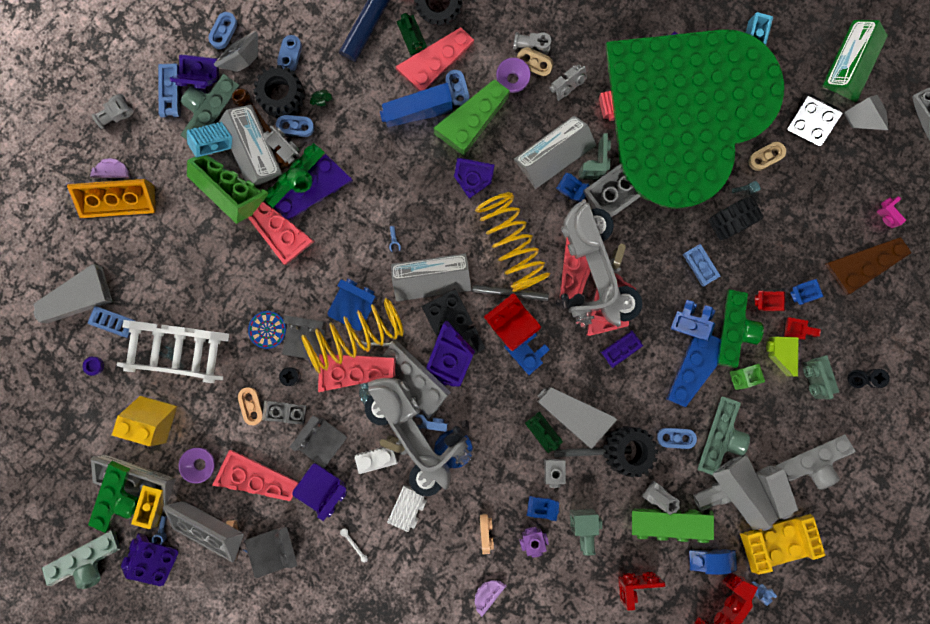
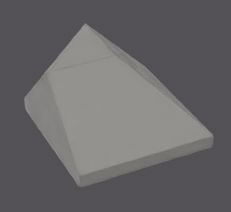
[214,31,258,72]

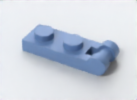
[158,64,181,117]

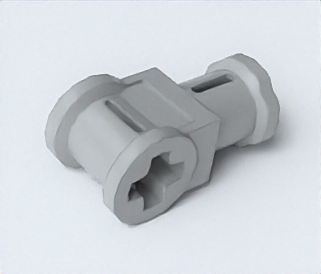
[513,32,551,55]
[91,94,134,129]

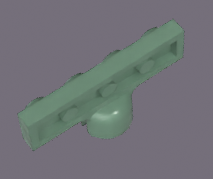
[180,74,240,140]
[697,396,750,475]
[42,531,121,589]

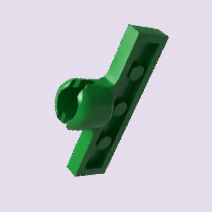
[264,143,325,208]
[717,289,764,368]
[88,460,139,533]

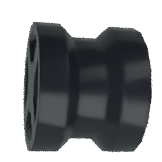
[279,367,301,386]
[866,369,890,388]

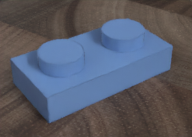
[682,244,720,287]

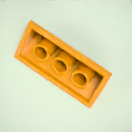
[67,179,156,218]

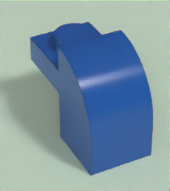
[689,548,737,575]

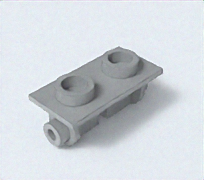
[549,64,588,101]
[263,125,300,164]

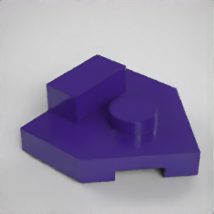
[454,158,495,198]

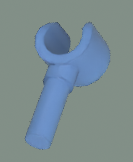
[389,226,401,252]
[152,516,167,545]

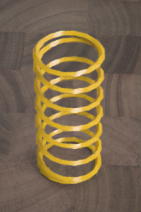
[475,192,550,292]
[301,298,404,374]

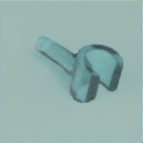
[732,181,761,194]
[159,346,184,369]

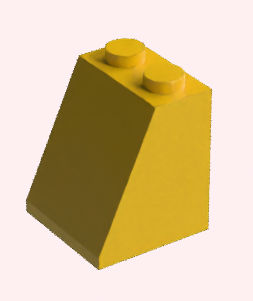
[112,396,177,446]

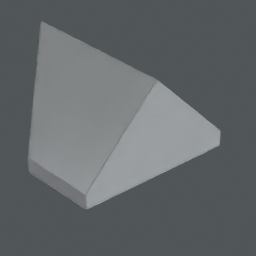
[844,95,889,130]

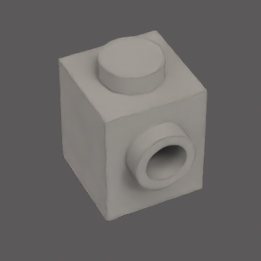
[544,459,566,488]

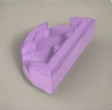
[90,158,130,179]
[475,580,506,617]

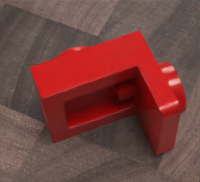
[755,290,785,311]

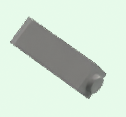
[756,465,798,519]

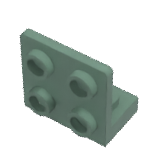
[579,133,611,180]
[803,355,839,400]

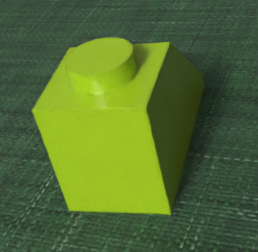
[766,337,799,377]

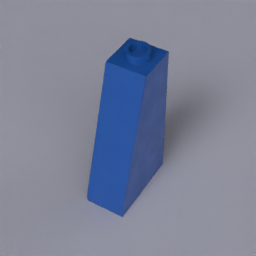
[380,83,453,127]

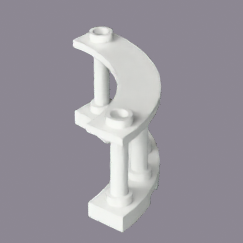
[117,320,229,383]

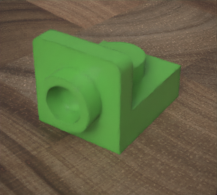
[730,364,765,390]

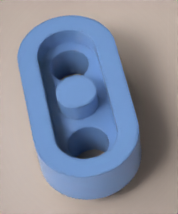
[208,12,237,49]
[277,35,302,71]
[446,70,469,108]
[276,115,315,137]
[656,428,697,449]

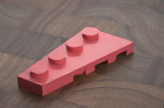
[395,27,474,91]
[248,201,315,265]
[559,237,590,299]
[318,354,396,392]
[212,449,299,501]

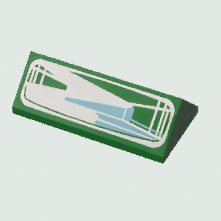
[822,20,888,102]

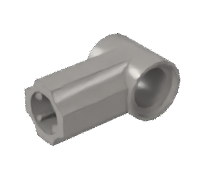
[642,481,680,515]
[693,482,732,511]

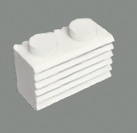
[355,447,399,474]
[387,484,427,532]

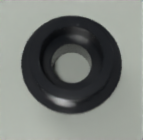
[847,369,869,388]

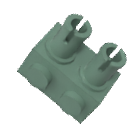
[570,509,602,556]

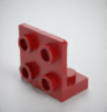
[484,293,541,351]
[618,572,666,611]

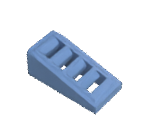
[88,306,135,338]

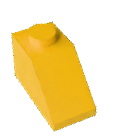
[131,485,164,529]

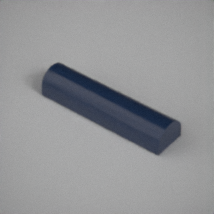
[339,0,390,62]

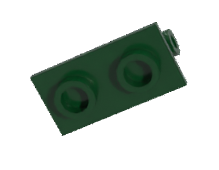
[396,13,427,55]
[525,411,563,454]

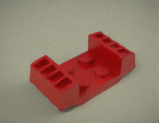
[695,573,758,624]

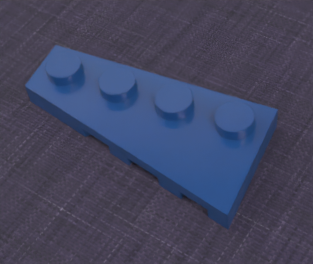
[667,335,720,407]

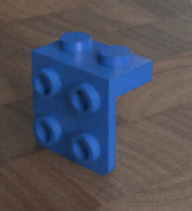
[327,278,378,331]

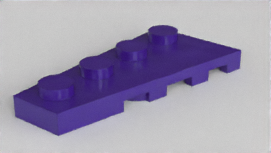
[273,154,353,221]

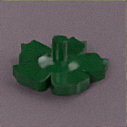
[310,89,332,107]

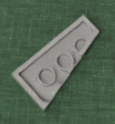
[383,340,451,420]

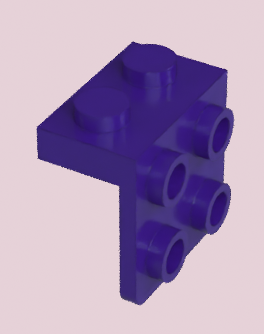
[170,54,219,88]
[292,463,347,521]
[121,533,178,586]

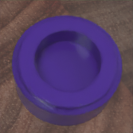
[82,356,104,376]

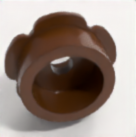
[232,88,250,107]

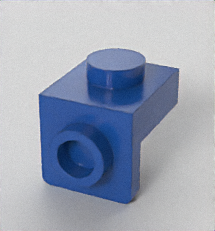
[556,173,590,202]
[791,279,824,305]
[527,496,559,521]

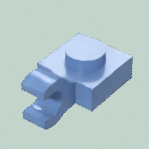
[415,414,448,432]
[752,581,777,606]

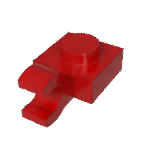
[784,317,821,340]

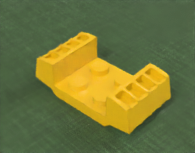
[740,514,826,574]

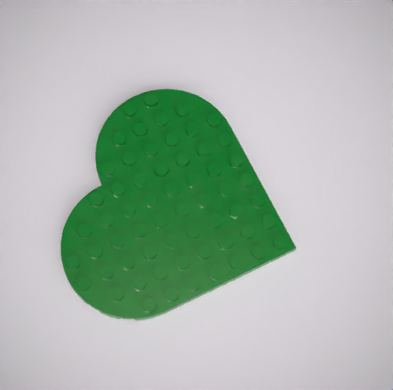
[605,29,784,209]

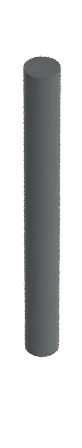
[472,285,549,301]
[554,446,632,457]

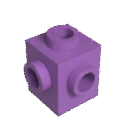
[519,527,549,558]

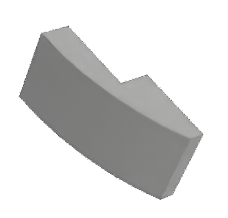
[262,401,306,425]

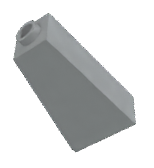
[33,264,113,323]
[537,387,617,449]
[713,454,778,531]

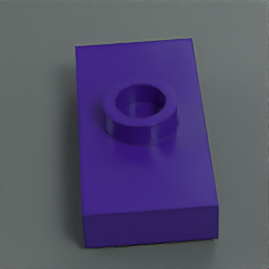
[600,330,644,368]

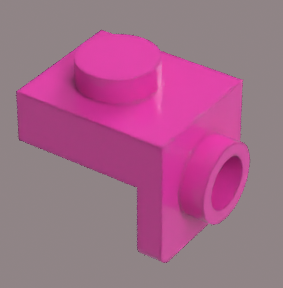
[877,196,906,228]

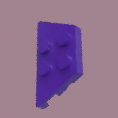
[426,321,475,387]

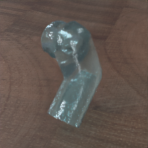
[359,382,370,406]

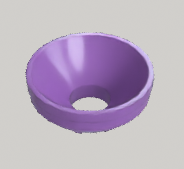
[496,58,531,93]
[178,447,215,484]

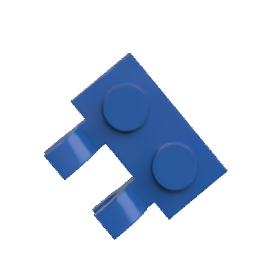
[671,300,716,342]
[504,333,550,375]

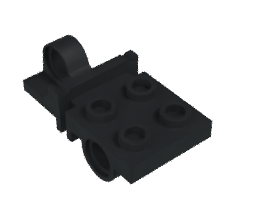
[421,289,486,355]

